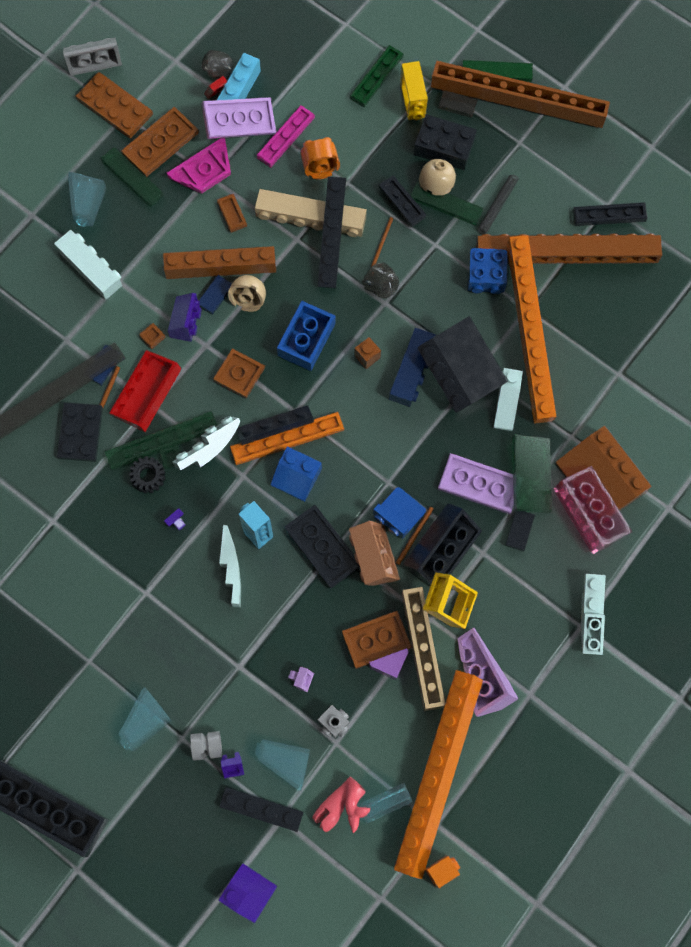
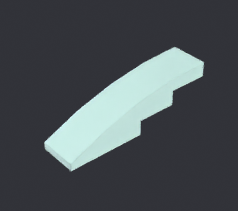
[220,525,241,607]

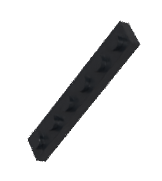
[318,176,347,289]

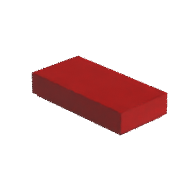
[204,76,227,99]

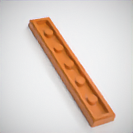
[230,412,344,465]

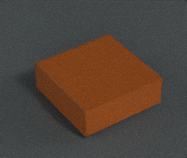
[139,323,166,349]

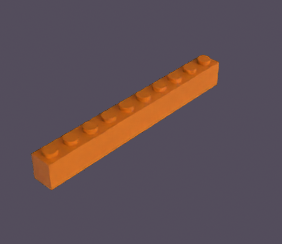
[507,235,556,424]
[394,670,483,879]

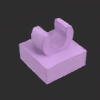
[288,667,314,692]

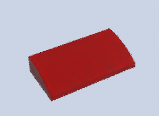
[110,350,182,432]

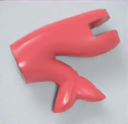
[312,777,370,833]

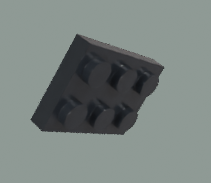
[57,402,103,462]

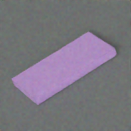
[201,97,276,139]
[438,453,523,514]

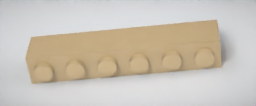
[255,189,367,237]
[402,587,445,711]

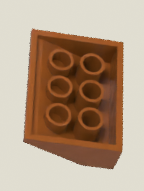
[555,425,652,524]

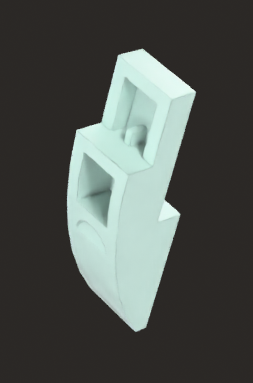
[172,416,240,470]
[581,574,606,655]

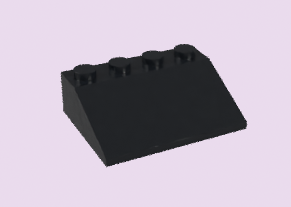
[417,316,508,413]

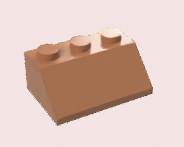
[349,521,400,586]

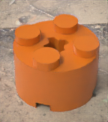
[300,137,340,179]

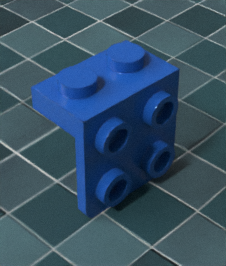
[468,248,507,294]
[373,487,426,539]

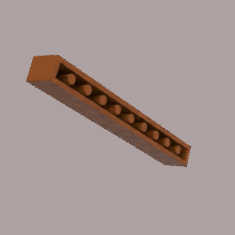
[431,61,610,128]
[476,233,662,264]

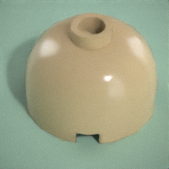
[419,159,456,195]
[228,275,266,312]

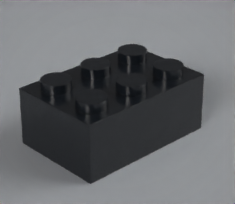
[414,114,477,171]

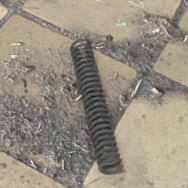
[478,175,519,234]

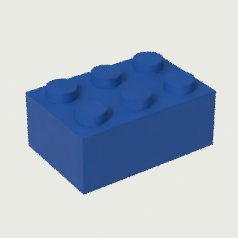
[277,301,335,371]

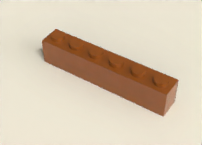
[163,246,276,279]

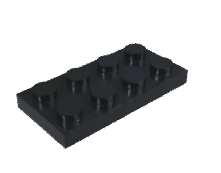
[284,505,360,589]

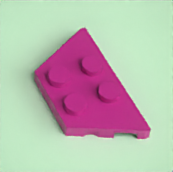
[167,138,231,194]

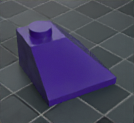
[218,863,277,923]

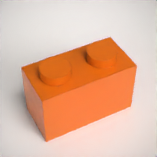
[425,856,460,888]

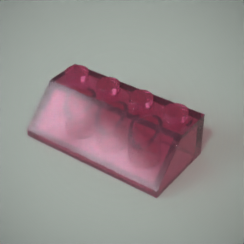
[553,466,632,554]

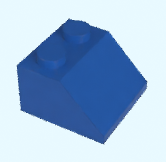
[271,446,322,502]

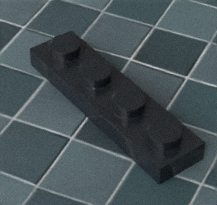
[236,405,314,445]
[220,787,304,832]

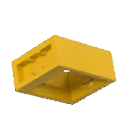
[400,61,428,120]
[422,572,478,629]

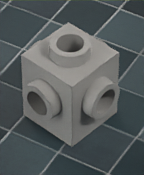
[318,705,349,738]

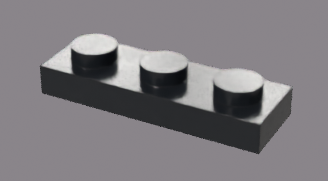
[379,175,426,228]

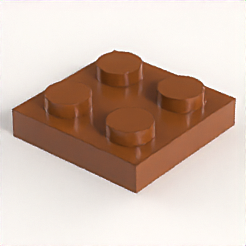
[213,348,265,399]

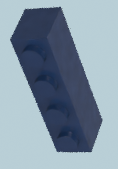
[389,328,436,407]

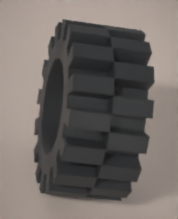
[129,456,166,494]

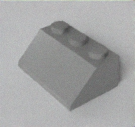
[63,37,122,76]

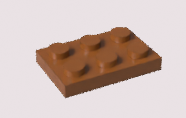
[342,611,412,669]

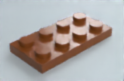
[76,72,153,139]
[121,107,199,177]

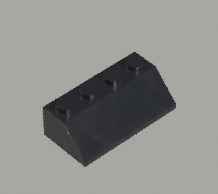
[403,503,482,586]

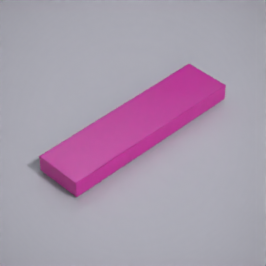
[257,105,315,168]

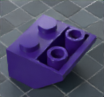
[168,293,202,342]

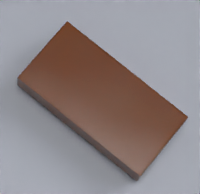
[217,194,247,233]

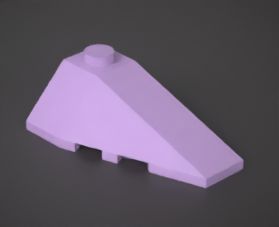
[457,628,518,717]

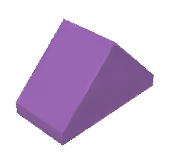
[369,649,408,680]

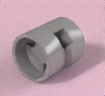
[190,731,222,761]

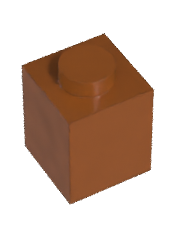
[354,337,381,369]

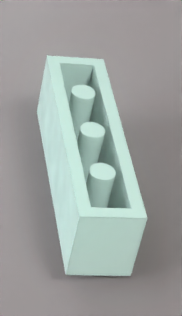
[54,230,122,300]

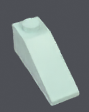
[494,368,523,431]

